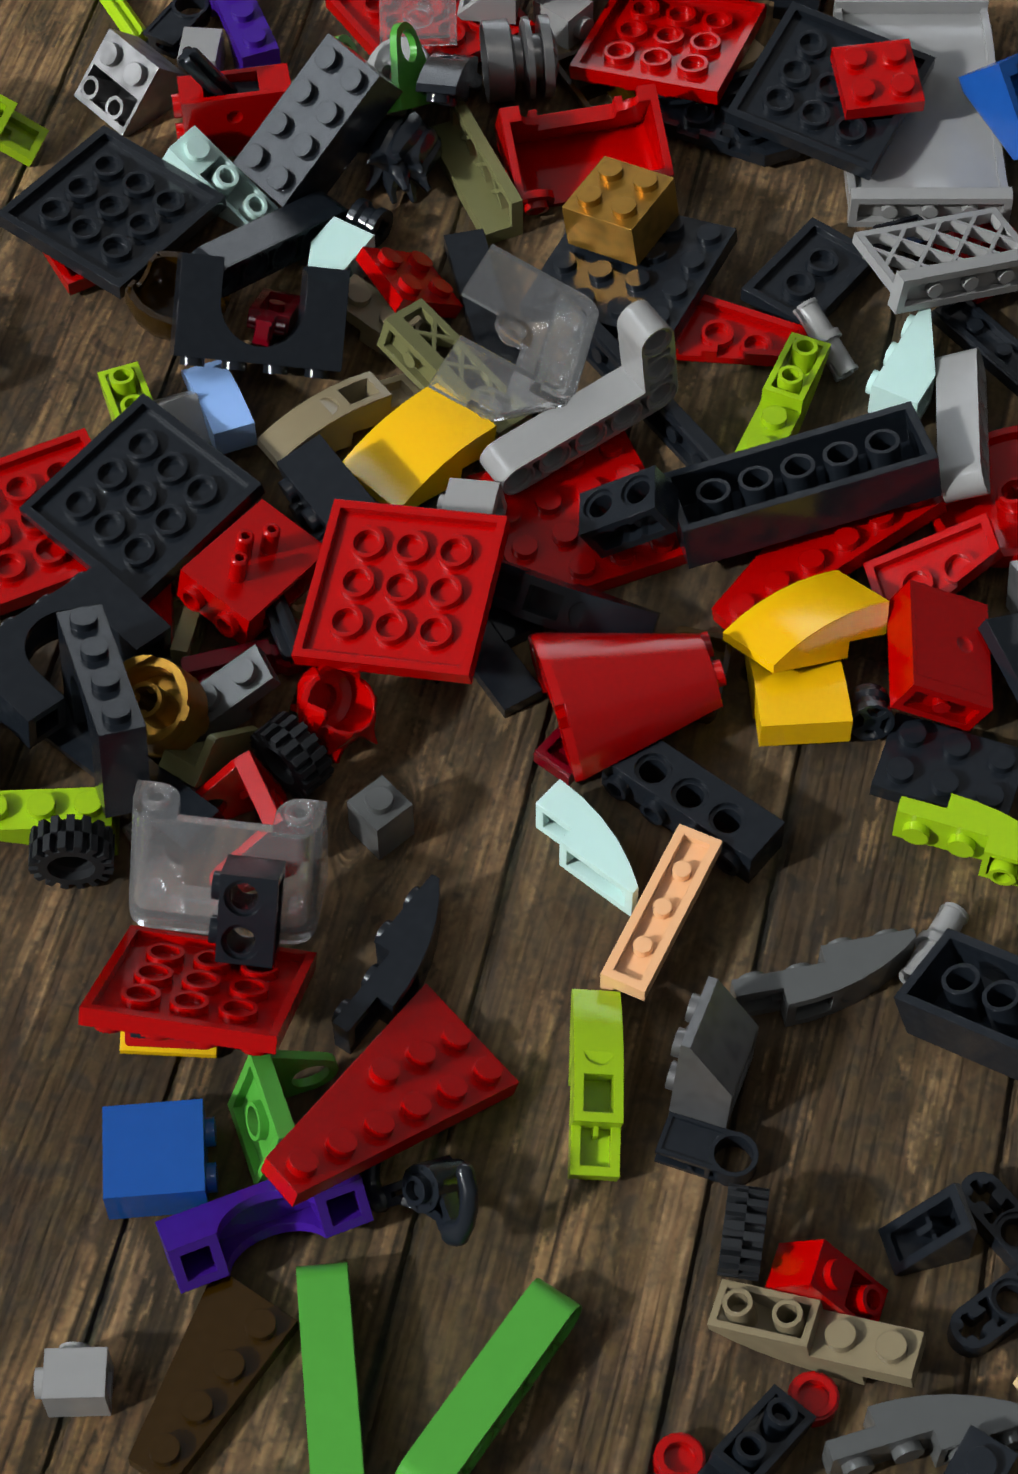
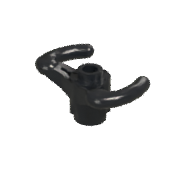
[361,1155,479,1247]

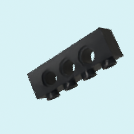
[601,739,785,884]

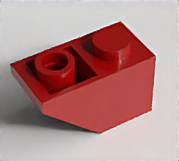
[765,1239,888,1322]

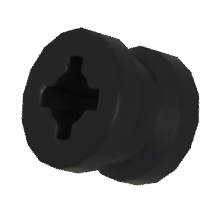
[345,198,393,248]
[848,683,895,741]

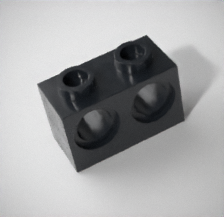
[579,465,678,558]
[208,854,286,969]

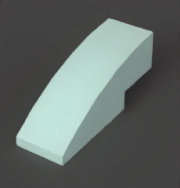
[536,779,639,916]

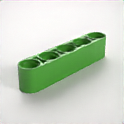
[296,1261,365,1474]
[395,1278,582,1474]

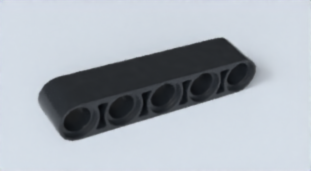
[192,190,349,298]

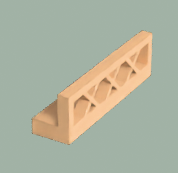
[600,824,723,1001]

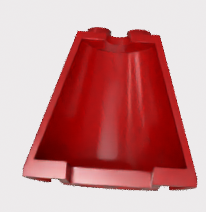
[528,631,727,782]

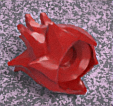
[290,665,378,763]

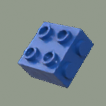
[102,1099,219,1220]

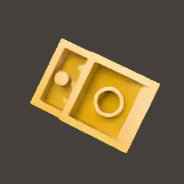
[342,381,497,507]
[723,570,890,673]
[744,654,853,747]

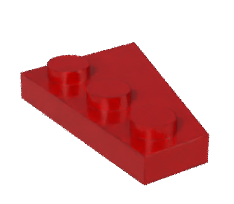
[675,295,809,367]
[863,513,1004,637]

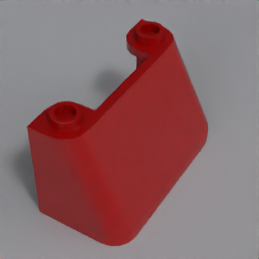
[494,83,674,215]

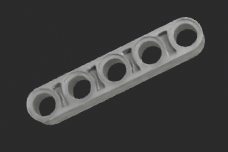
[935,347,990,504]

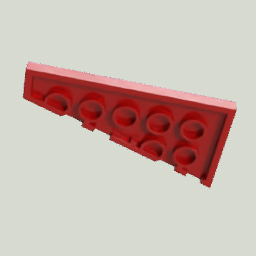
[711,496,947,630]
[261,983,519,1207]

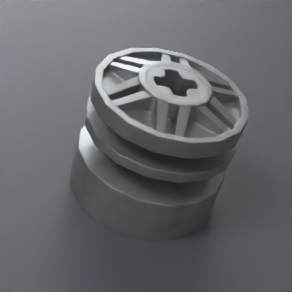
[479,14,559,103]

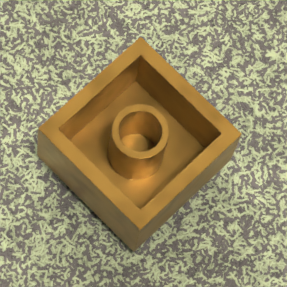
[562,156,679,266]

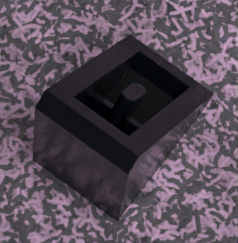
[878,1183,978,1277]

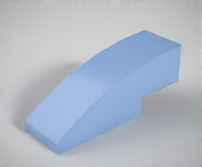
[181,360,257,454]

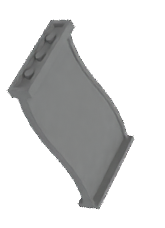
[833,0,1014,227]

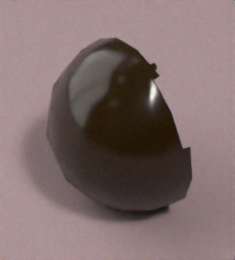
[125,251,231,341]

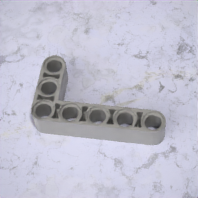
[480,300,678,495]

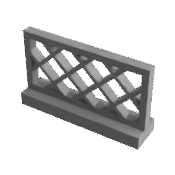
[852,207,1018,315]

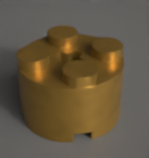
[123,654,210,759]

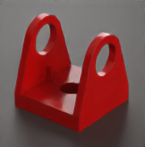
[195,750,317,891]

